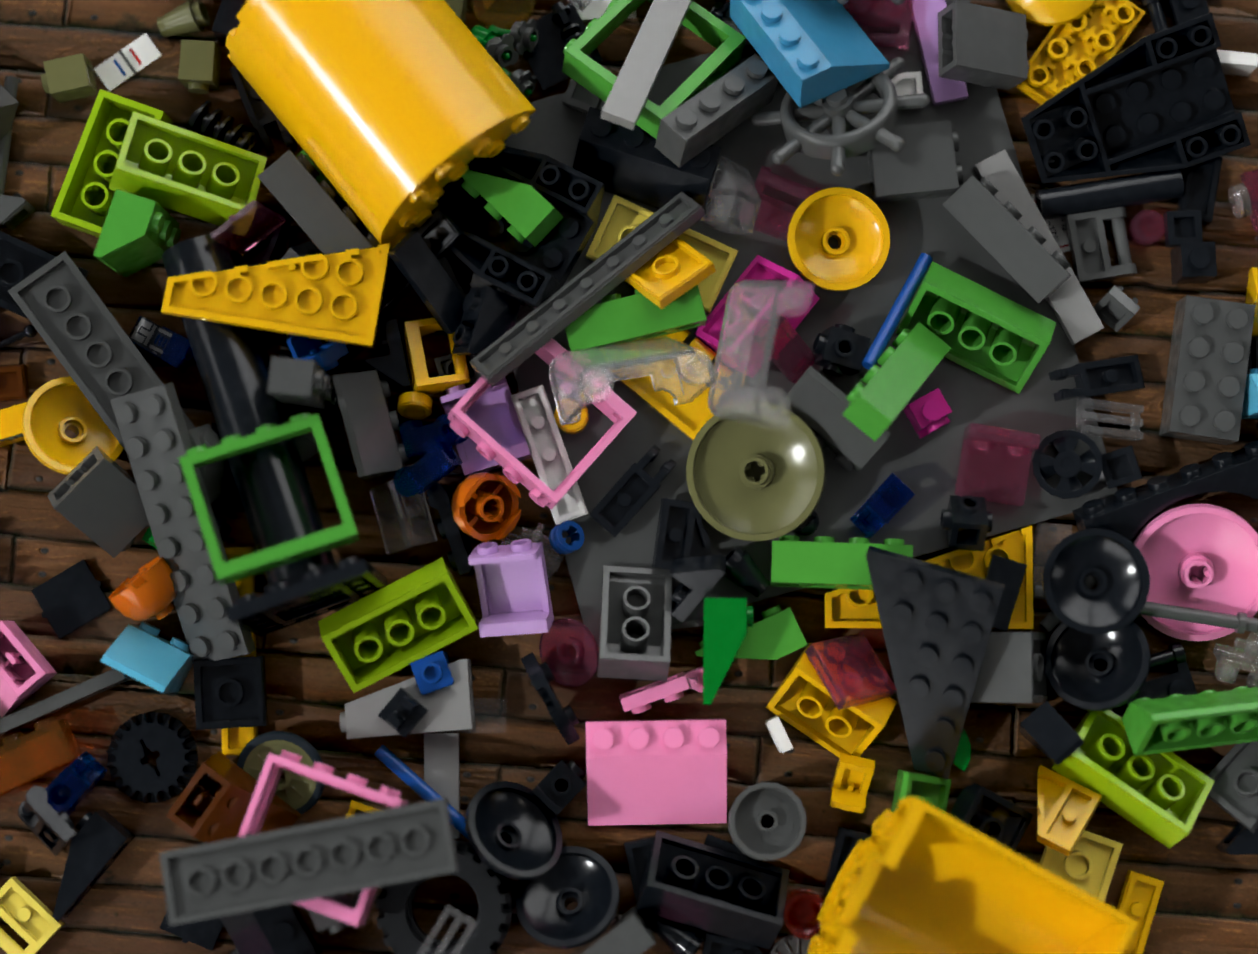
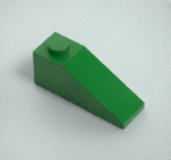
[703,598,753,705]

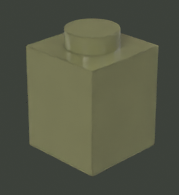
[178,39,222,94]
[41,53,98,103]

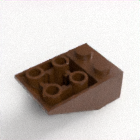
[166,751,301,843]

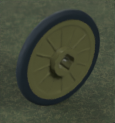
[237,731,325,815]

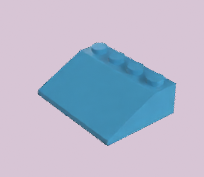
[730,0,890,108]

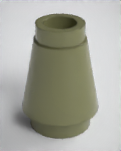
[157,0,210,38]

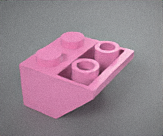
[0,620,57,718]

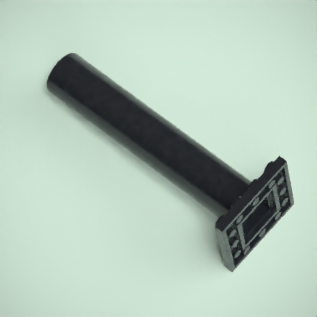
[162,234,388,637]

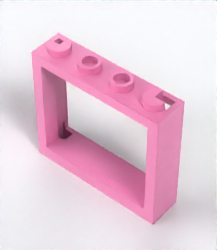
[447,338,637,510]
[237,749,409,927]

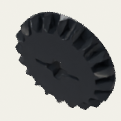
[106,712,198,803]

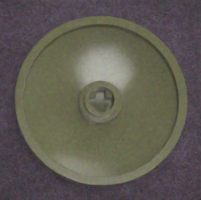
[686,402,826,541]

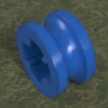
[549,520,584,555]

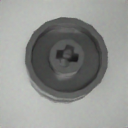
[728,782,807,861]

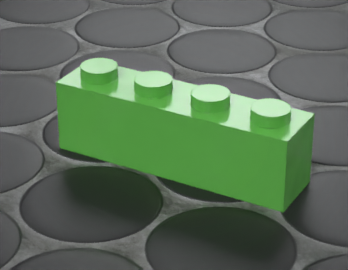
[565,284,707,357]
[842,322,951,441]
[770,535,913,590]

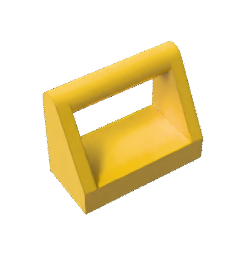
[403,318,470,395]

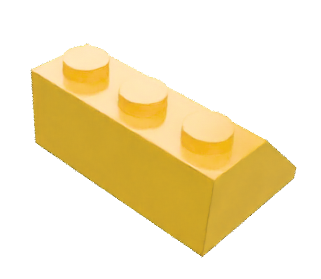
[765,643,897,758]

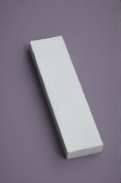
[511,384,589,525]

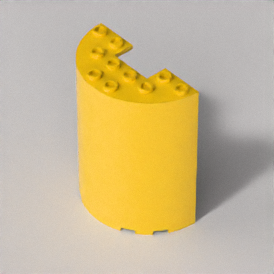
[225,0,536,250]
[807,796,1139,954]

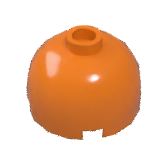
[451,472,521,542]
[108,556,177,621]

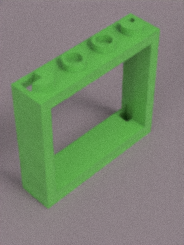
[562,0,746,139]
[179,412,360,586]

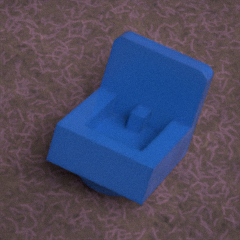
[287,335,349,371]
[410,651,454,695]

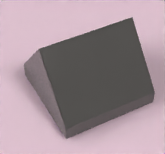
[0,195,36,231]

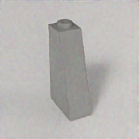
[340,659,476,739]

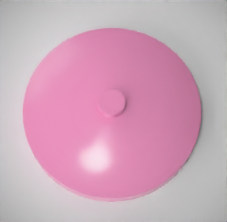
[1133,504,1258,641]

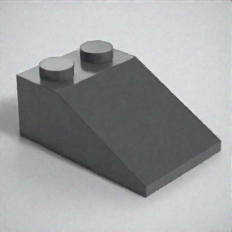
[597,565,672,681]

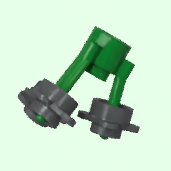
[470,19,539,99]

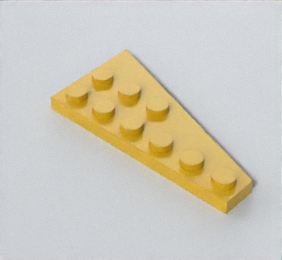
[161,243,391,348]
[824,526,1034,629]

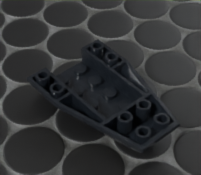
[1021,13,1251,184]
[431,146,605,307]

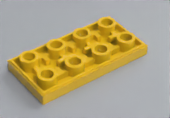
[1015,0,1146,104]

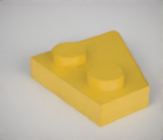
[1037,765,1102,857]

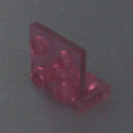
[955,423,1041,507]

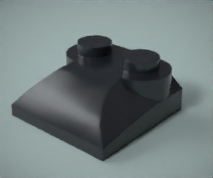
[949,783,1034,852]

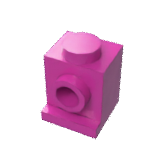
[903,388,952,439]

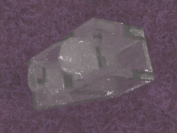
[701,157,762,234]

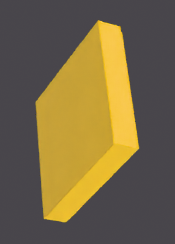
[624,237,716,309]

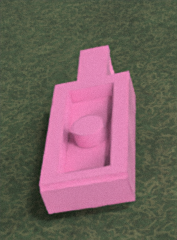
[619,666,703,715]

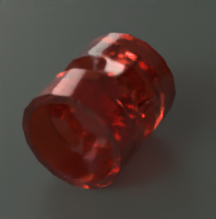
[783,887,825,940]

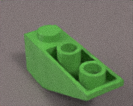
[461,170,563,247]
[695,604,808,660]

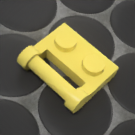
[0,876,65,954]

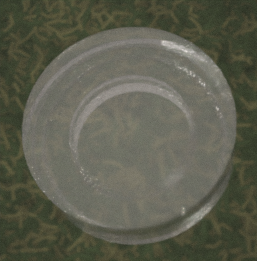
[1228,183,1252,219]

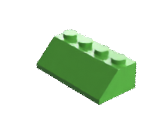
[896,261,1057,394]
[1122,686,1258,756]

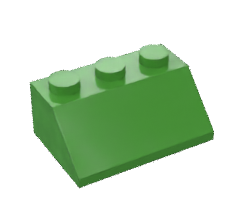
[93,189,181,277]

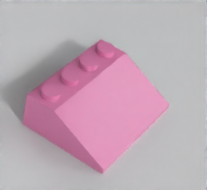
[586,718,727,826]

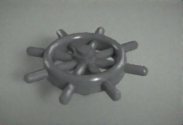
[751,57,930,176]

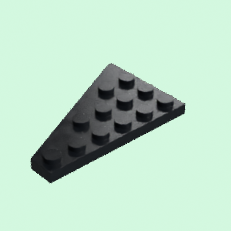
[866,546,1004,780]

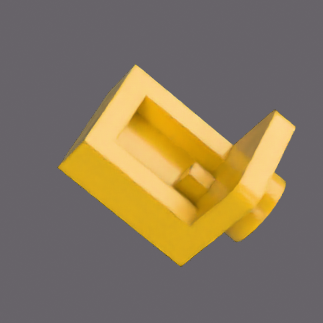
[830,753,875,814]

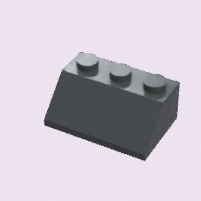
[779,366,892,472]
[331,370,410,483]

